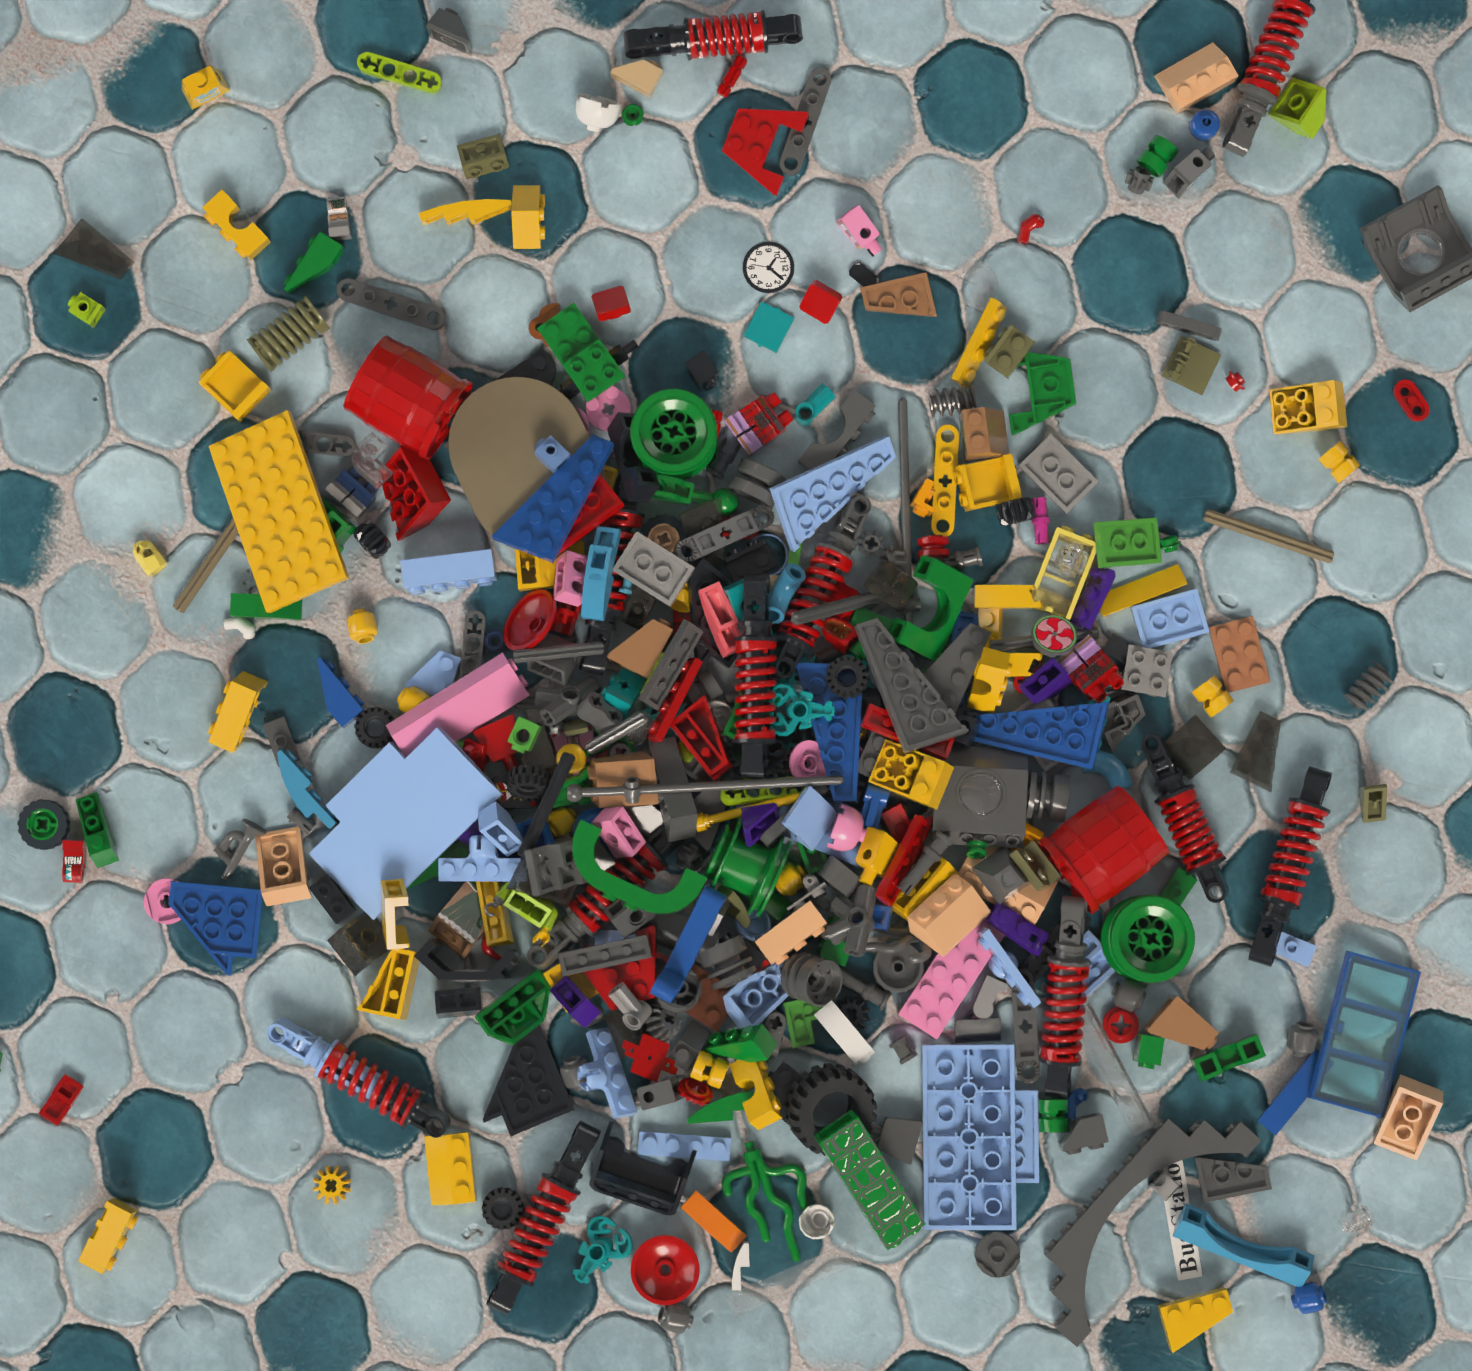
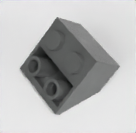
[1059,1112,1109,1155]

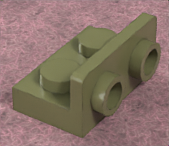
[456,134,509,179]
[984,324,1035,379]
[1010,841,1061,891]

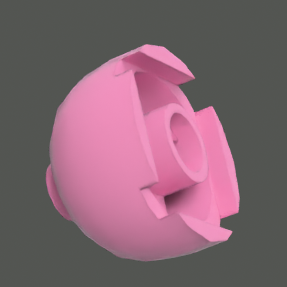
[827,804,867,852]

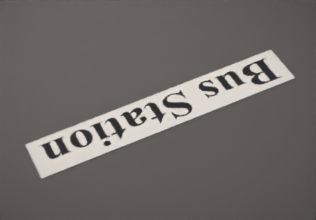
[1159,1160,1203,1281]

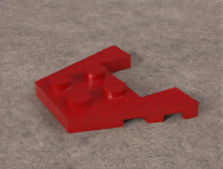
[722,108,809,196]
[580,925,657,1011]

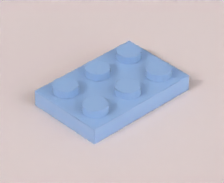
[1130,588,1210,649]

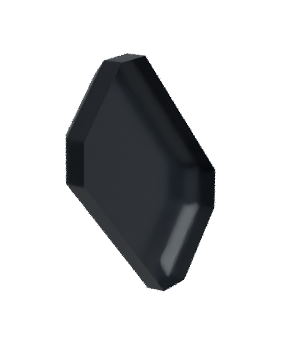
[849,262,879,287]

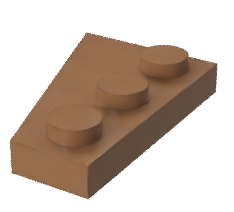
[860,272,937,317]

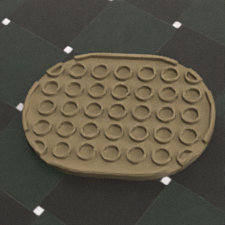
[449,377,606,551]

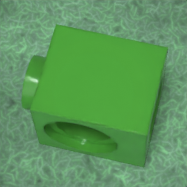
[507,716,543,754]

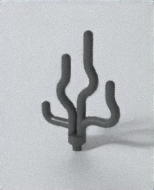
[821,911,932,963]

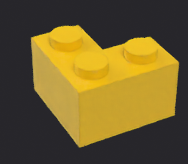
[511,185,545,249]

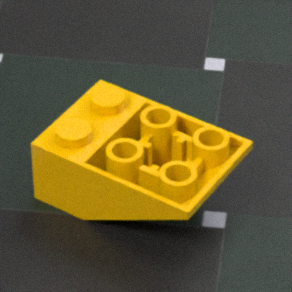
[1269,380,1347,435]
[515,540,585,591]
[868,739,954,810]

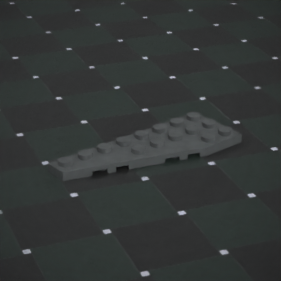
[858,623,991,778]

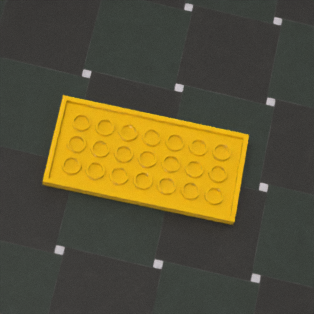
[208,410,350,613]

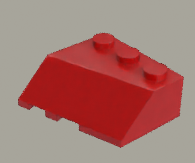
[378,446,451,541]

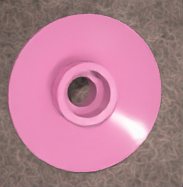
[789,740,827,778]

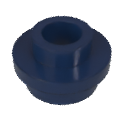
[484,630,506,653]

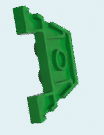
[1009,352,1077,436]

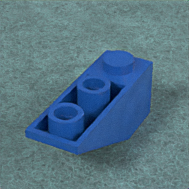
[317,657,365,728]

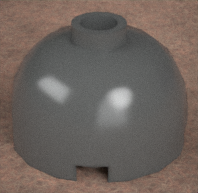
[656,970,702,1013]

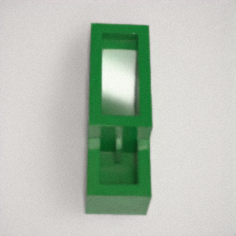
[230,593,302,620]
[687,1090,754,1124]

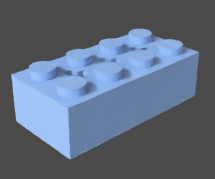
[400,549,498,595]

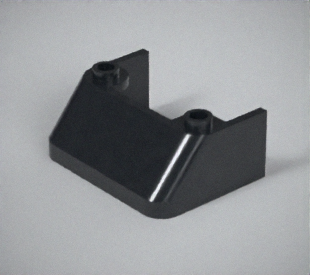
[589,1121,697,1215]

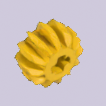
[312,1165,352,1205]

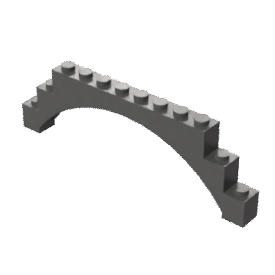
[1044,1118,1261,1347]

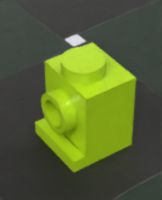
[68,292,106,328]

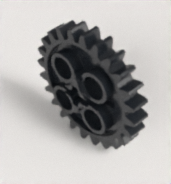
[725,714,799,779]

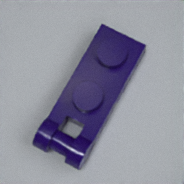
[1070,565,1116,630]
[986,902,1050,956]

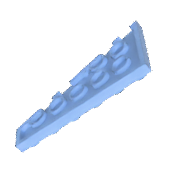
[770,435,896,552]

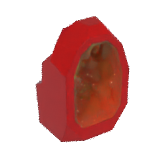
[822,617,858,654]

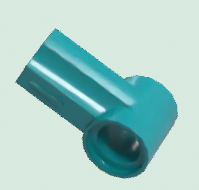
[794,383,836,427]

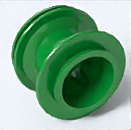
[630,388,717,480]
[703,817,792,917]
[1101,895,1195,983]

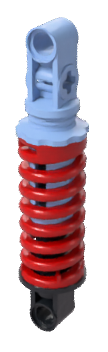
[267,1018,451,1138]

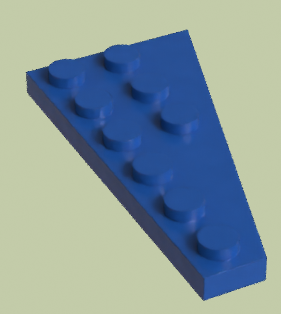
[492,435,614,563]
[796,662,863,803]
[964,702,1110,770]

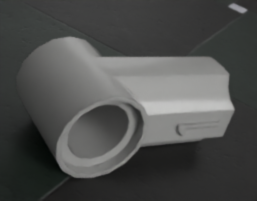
[608,982,652,1030]

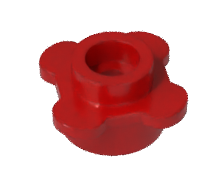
[1225,371,1245,392]

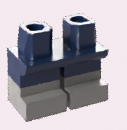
[325,463,381,519]

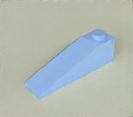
[723,958,789,1028]

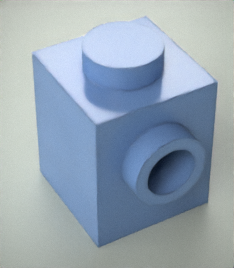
[534,435,570,474]

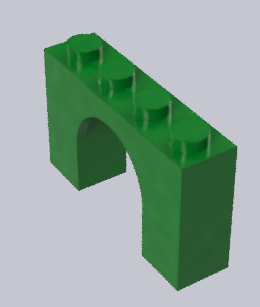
[888,555,974,662]

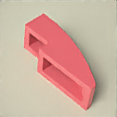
[698,582,742,658]

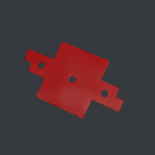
[622,1033,678,1082]

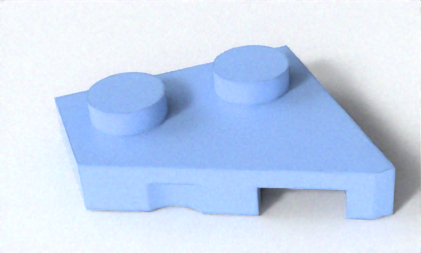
[405,651,461,696]

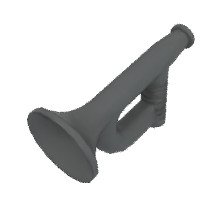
[214,819,267,881]

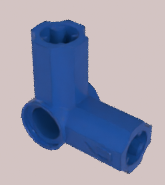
[861,782,890,829]

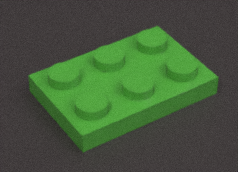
[1093,518,1162,568]

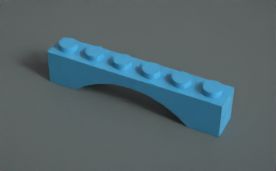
[1173,1203,1315,1287]

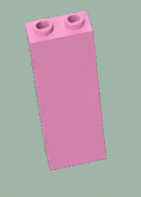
[386,653,530,757]

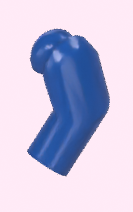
[1065,1088,1089,1119]

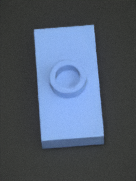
[1271,930,1317,967]

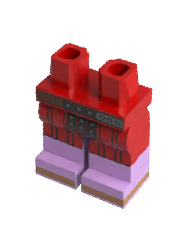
[724,392,793,458]
[1057,635,1124,703]

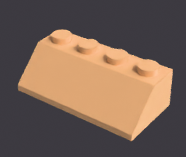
[958,846,1058,925]

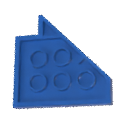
[168,881,262,976]

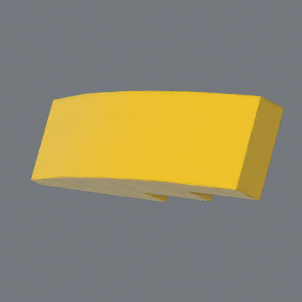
[418,199,512,226]

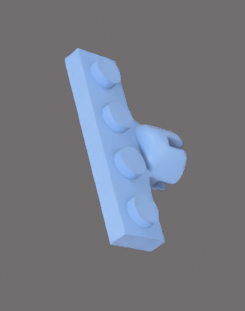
[438,835,529,882]
[977,926,1041,1008]
[577,1027,637,1119]

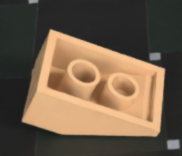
[255,826,312,906]
[1374,1074,1444,1160]

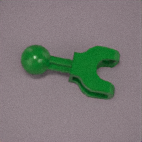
[652,474,738,517]

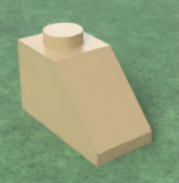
[610,60,663,99]

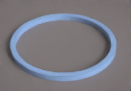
[746,534,788,575]

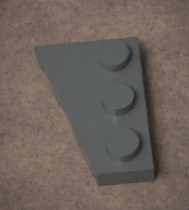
[1194,1157,1272,1203]

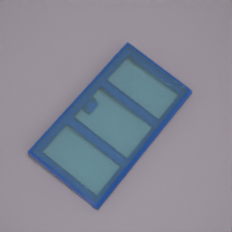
[1307,951,1421,1118]

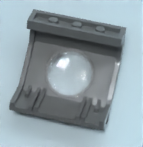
[1359,185,1472,312]
[931,745,1028,849]

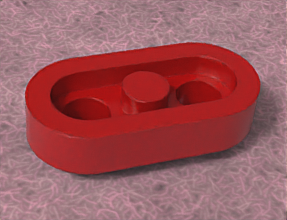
[1393,379,1430,422]

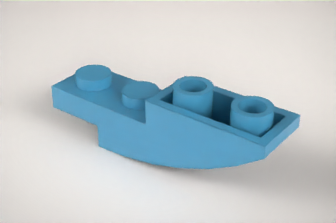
[581,526,621,621]
[277,748,337,829]

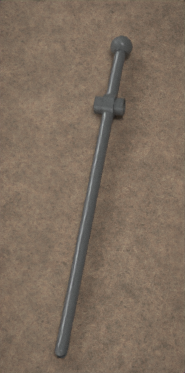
[896,398,921,663]
[567,775,844,804]

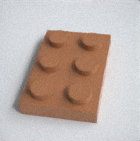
[1208,616,1270,693]

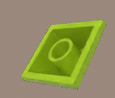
[1268,78,1327,139]

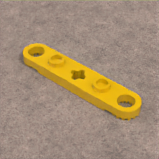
[931,425,959,537]

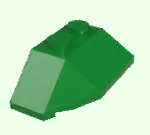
[475,969,551,1045]

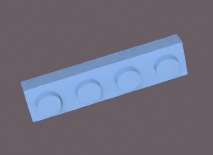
[638,1131,731,1161]

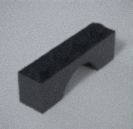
[607,412,660,503]

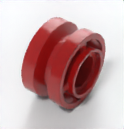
[917,535,950,559]

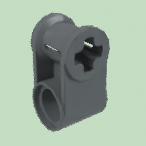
[764,1011,787,1057]

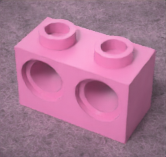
[554,550,588,607]

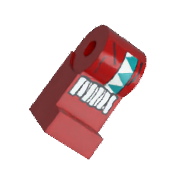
[62,840,87,883]

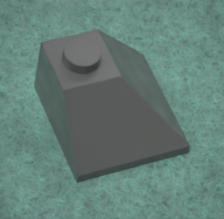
[426,8,473,55]
[971,847,1031,904]

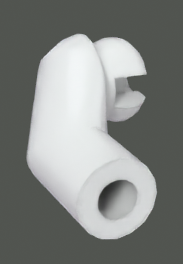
[224,617,255,639]

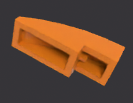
[681,1189,747,1253]

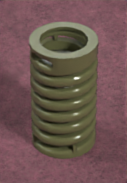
[246,296,330,372]

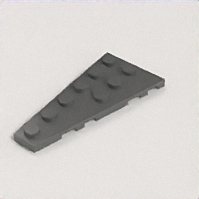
[854,618,969,754]

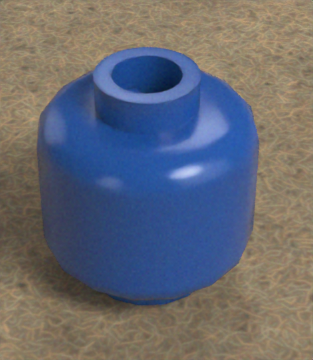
[1189,109,1220,141]
[1291,1282,1327,1314]

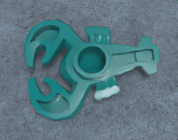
[769,683,836,736]
[573,1216,633,1284]

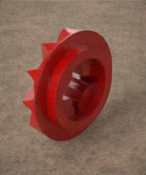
[1102,1007,1139,1044]
[677,1077,713,1106]

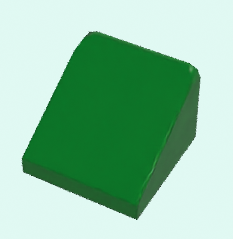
[764,890,793,922]

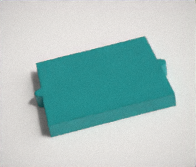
[743,301,795,353]

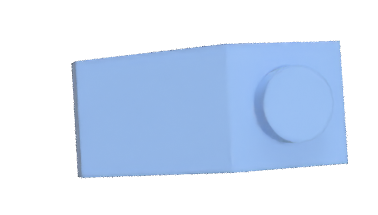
[478,801,523,857]

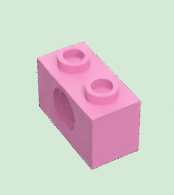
[592,806,646,858]

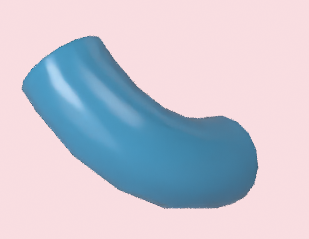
[769,564,806,624]
[1081,750,1133,790]

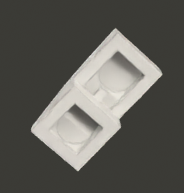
[732,1241,750,1290]

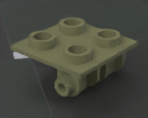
[1161,336,1221,395]

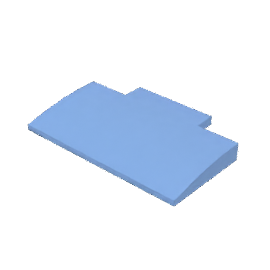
[309,727,503,920]
[922,1044,1039,1230]

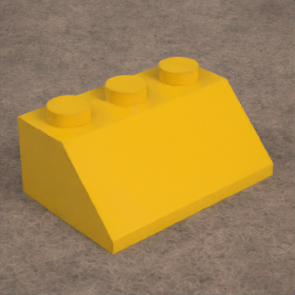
[424,1131,477,1205]

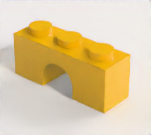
[202,190,271,260]
[967,647,1013,714]
[729,1060,782,1130]

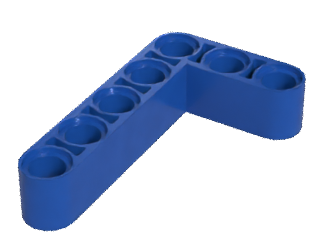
[650,885,727,1004]

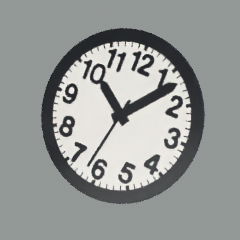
[743,242,794,293]

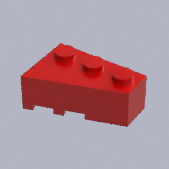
[670,695,733,780]

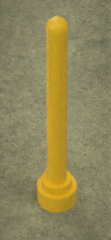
[696,793,801,832]

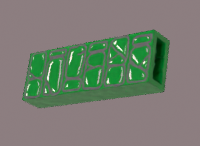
[814,1110,925,1250]

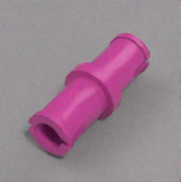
[1031,497,1050,545]

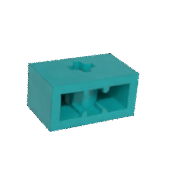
[601,667,646,721]

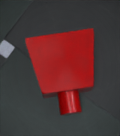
[473,714,521,771]

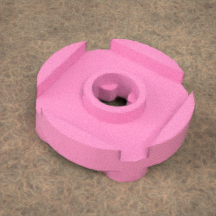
[586,386,631,432]
[144,878,181,924]

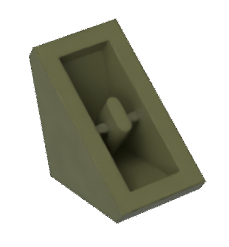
[1358,784,1387,823]

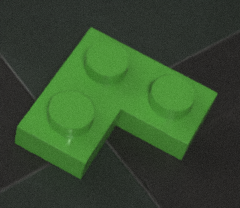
[783,1000,823,1048]

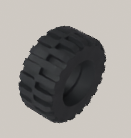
[785,1063,877,1156]

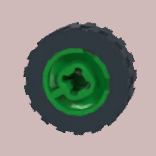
[17,799,71,850]

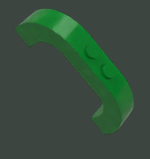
[572,819,707,914]

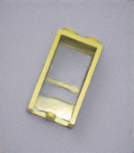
[1031,526,1096,620]

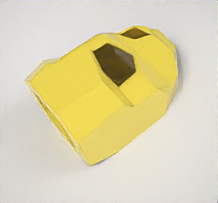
[133,541,168,577]

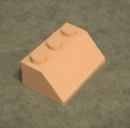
[1154,43,1239,114]
[908,873,990,957]
[755,901,827,965]

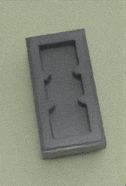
[263,717,301,767]

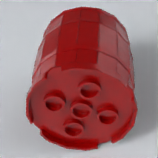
[343,335,473,460]
[1037,785,1169,914]

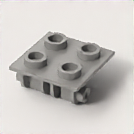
[1121,644,1173,697]
[787,874,828,913]

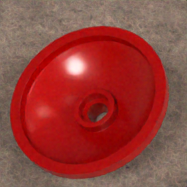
[503,589,556,651]
[630,1235,700,1305]

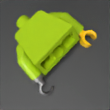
[485,880,558,947]

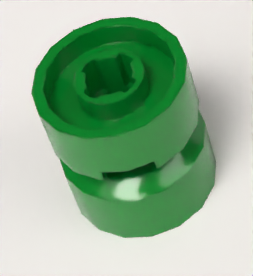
[1137,135,1179,178]
[1038,1099,1069,1133]

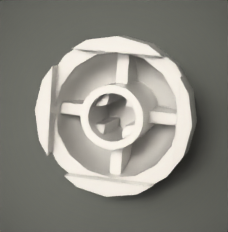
[575,93,622,132]

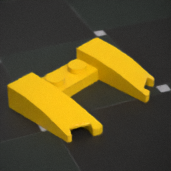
[973,585,1043,677]

